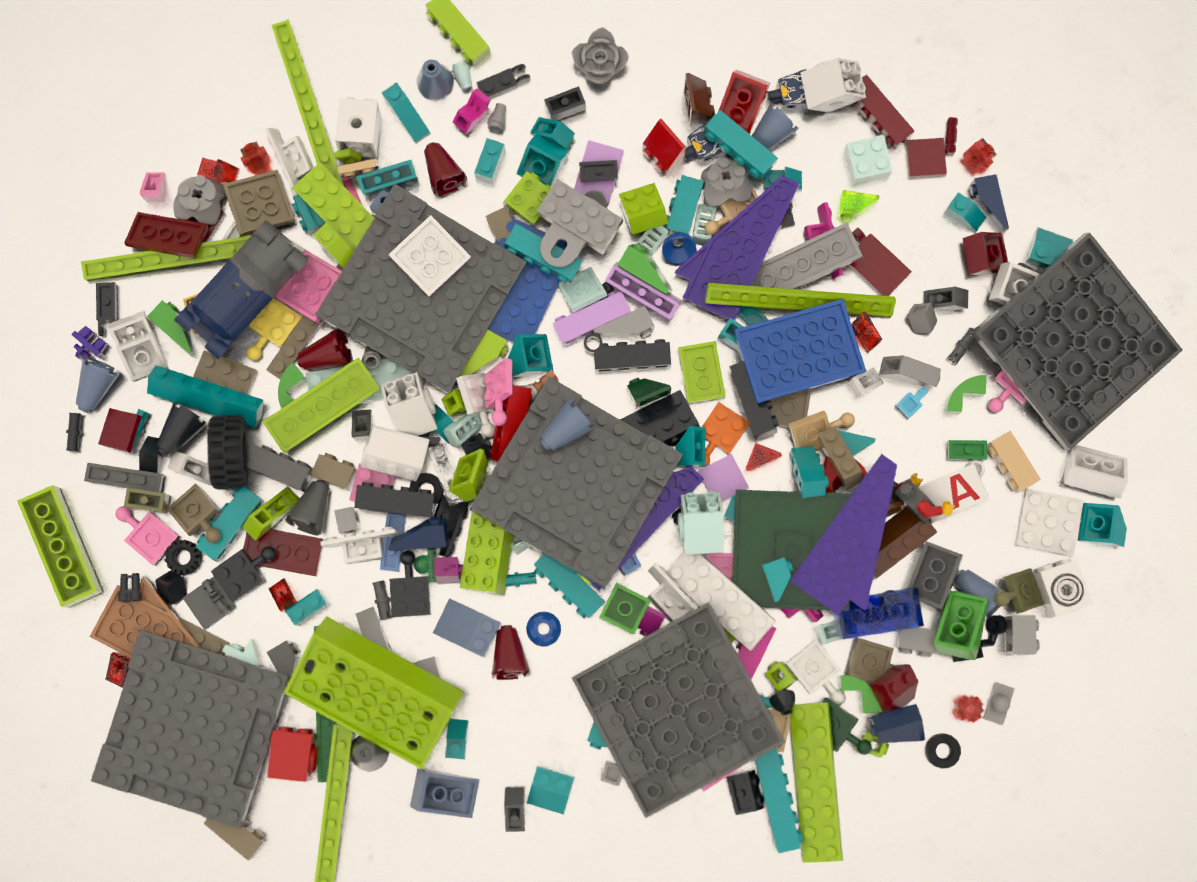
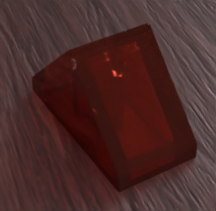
[745,443,782,473]
[268,578,299,613]
[105,652,130,688]

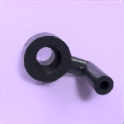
[979,615,1007,648]

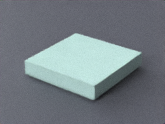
[558,267,607,313]

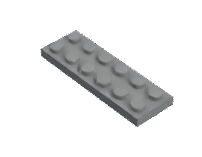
[752,222,864,289]

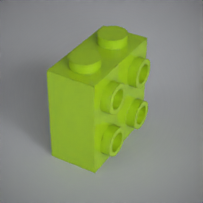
[502,171,552,226]

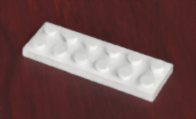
[666,551,776,651]

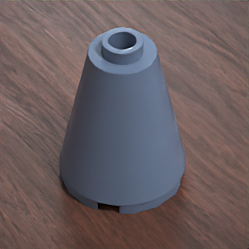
[416,59,454,100]
[751,103,799,150]
[75,357,120,413]
[540,398,595,451]
[955,569,1004,618]

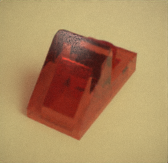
[197,157,240,184]
[851,311,883,352]

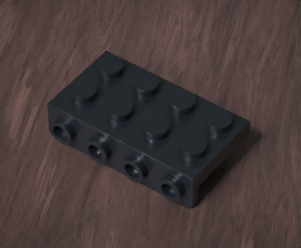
[620,390,700,446]

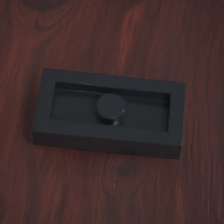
[579,160,618,182]

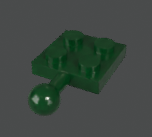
[822,697,872,755]

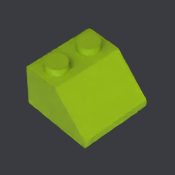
[448,449,488,502]

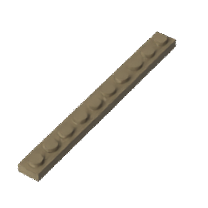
[266,214,375,379]

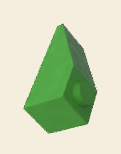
[147,300,195,357]

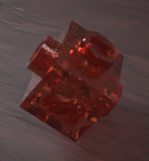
[963,138,997,171]
[240,141,269,174]
[953,694,984,723]

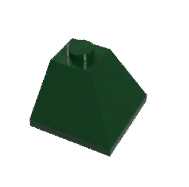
[627,377,672,409]

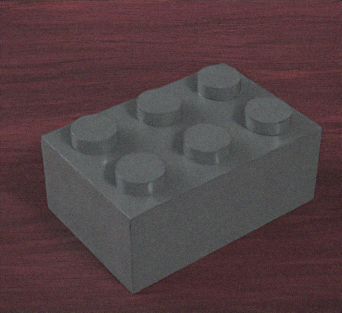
[246,445,312,493]
[905,541,964,610]

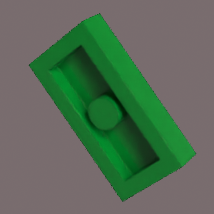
[948,440,987,460]

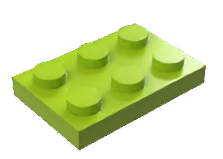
[678,341,726,404]

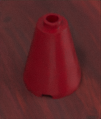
[424,142,468,196]
[296,329,352,370]
[491,625,530,680]

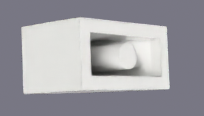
[167,452,210,485]

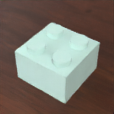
[845,135,893,185]

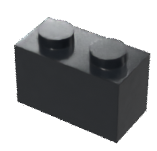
[544,86,586,120]

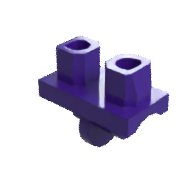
[71,325,108,359]

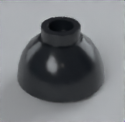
[769,689,796,715]

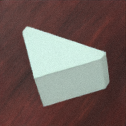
[814,618,849,645]

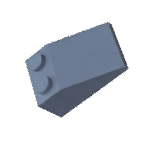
[433,598,501,658]
[410,768,479,818]

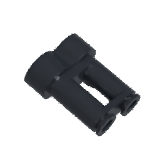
[118,573,142,602]

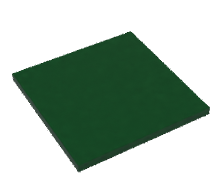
[733,490,852,611]

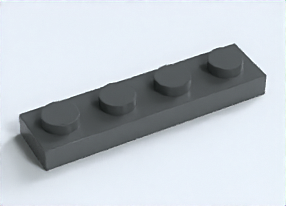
[84,462,164,493]

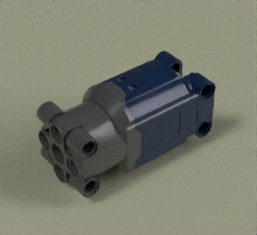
[174,220,308,359]

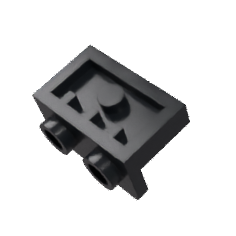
[727,770,764,815]

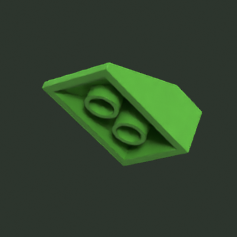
[617,243,673,295]
[934,590,989,661]

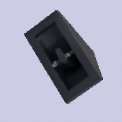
[139,436,163,473]

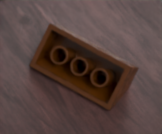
[873,507,937,580]

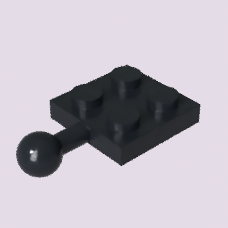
[211,546,276,603]
[389,550,431,617]

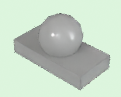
[983,682,1015,725]

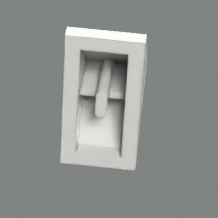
[849,367,884,398]

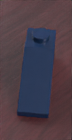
[970,174,1009,233]
[388,516,449,551]

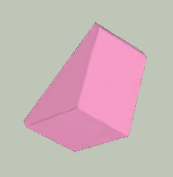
[139,172,165,202]

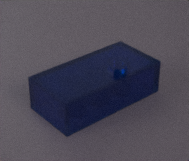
[839,587,924,639]

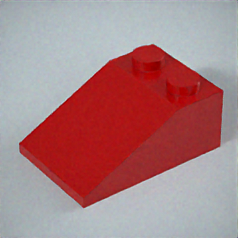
[718,69,771,134]
[642,118,686,175]

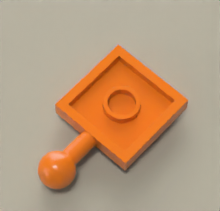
[700,402,749,467]

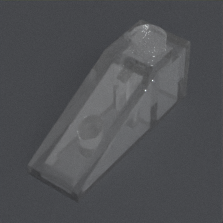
[428,442,464,507]

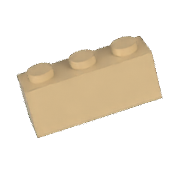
[988,430,1041,493]

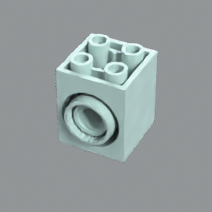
[678,492,724,555]

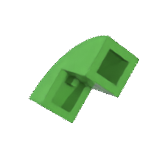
[278,363,306,408]
[944,375,987,414]
[838,675,883,713]

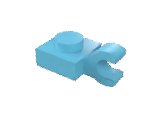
[896,386,929,419]

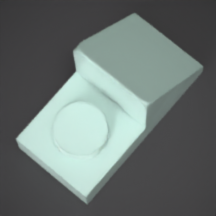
[222,639,262,666]

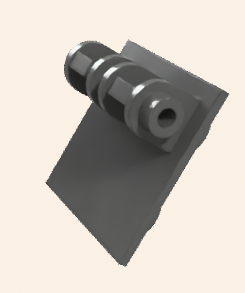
[183,576,236,630]

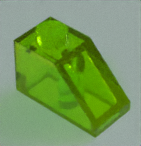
[837,189,880,220]

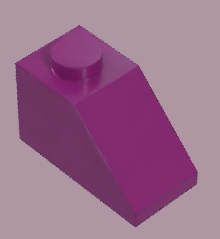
[638,606,666,637]

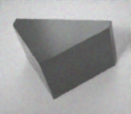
[351,409,373,441]

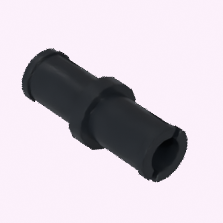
[66,412,82,452]

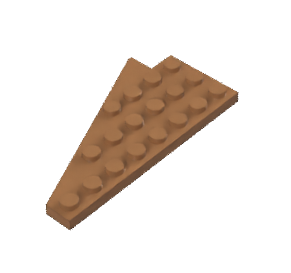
[89,578,201,658]

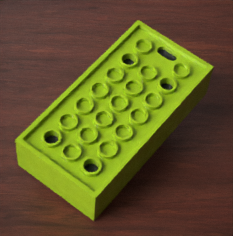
[284,616,464,770]

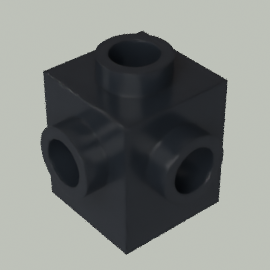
[461,433,492,459]

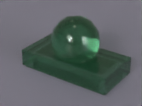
[413,548,437,584]

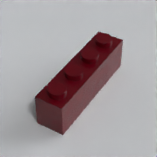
[853,74,915,149]

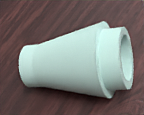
[451,61,473,90]

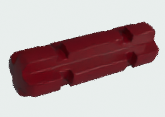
[945,117,958,154]

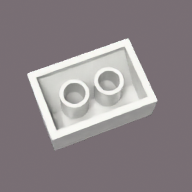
[361,425,429,481]
[1064,445,1128,499]

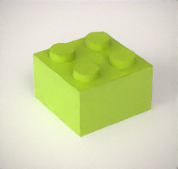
[619,182,668,235]

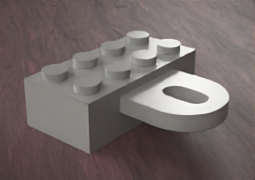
[537,179,623,268]

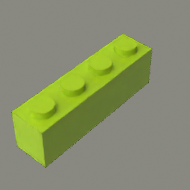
[425,0,491,66]

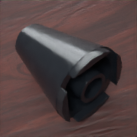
[156,402,206,457]

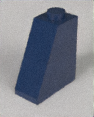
[869,703,926,743]

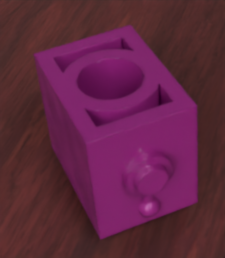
[435,557,463,584]

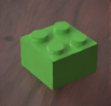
[599,582,651,636]

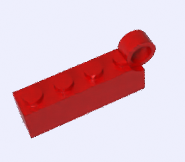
[490,385,532,461]

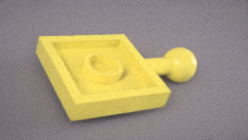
[246,298,302,361]

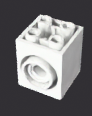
[801,57,866,112]
[335,97,381,158]
[381,372,437,436]
[1034,558,1093,618]

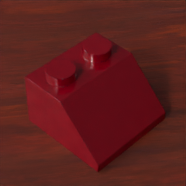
[962,232,1008,275]
[870,664,919,713]

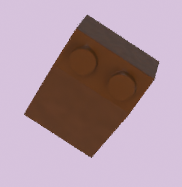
[683,73,715,126]

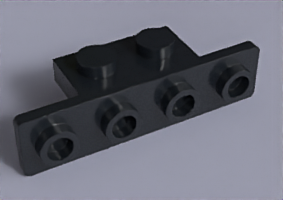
[433,494,469,557]

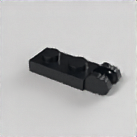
[476,63,531,98]
[96,282,117,336]

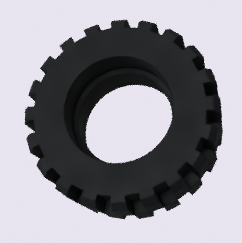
[207,415,249,490]

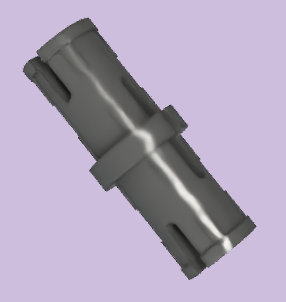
[947,327,975,365]
[372,580,392,621]

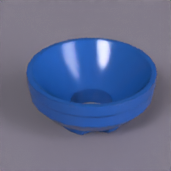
[662,233,697,265]
[526,611,561,647]

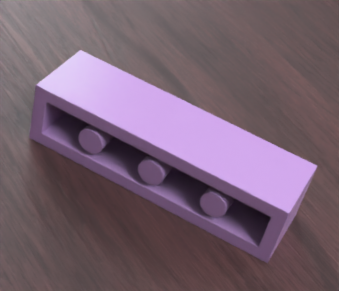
[605,261,683,320]
[552,291,631,347]

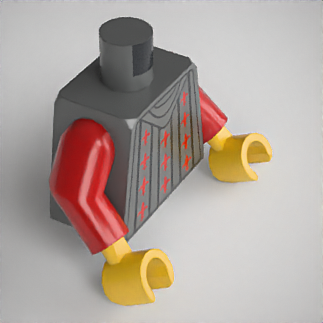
[895,473,955,523]

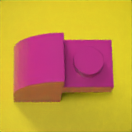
[452,88,491,134]

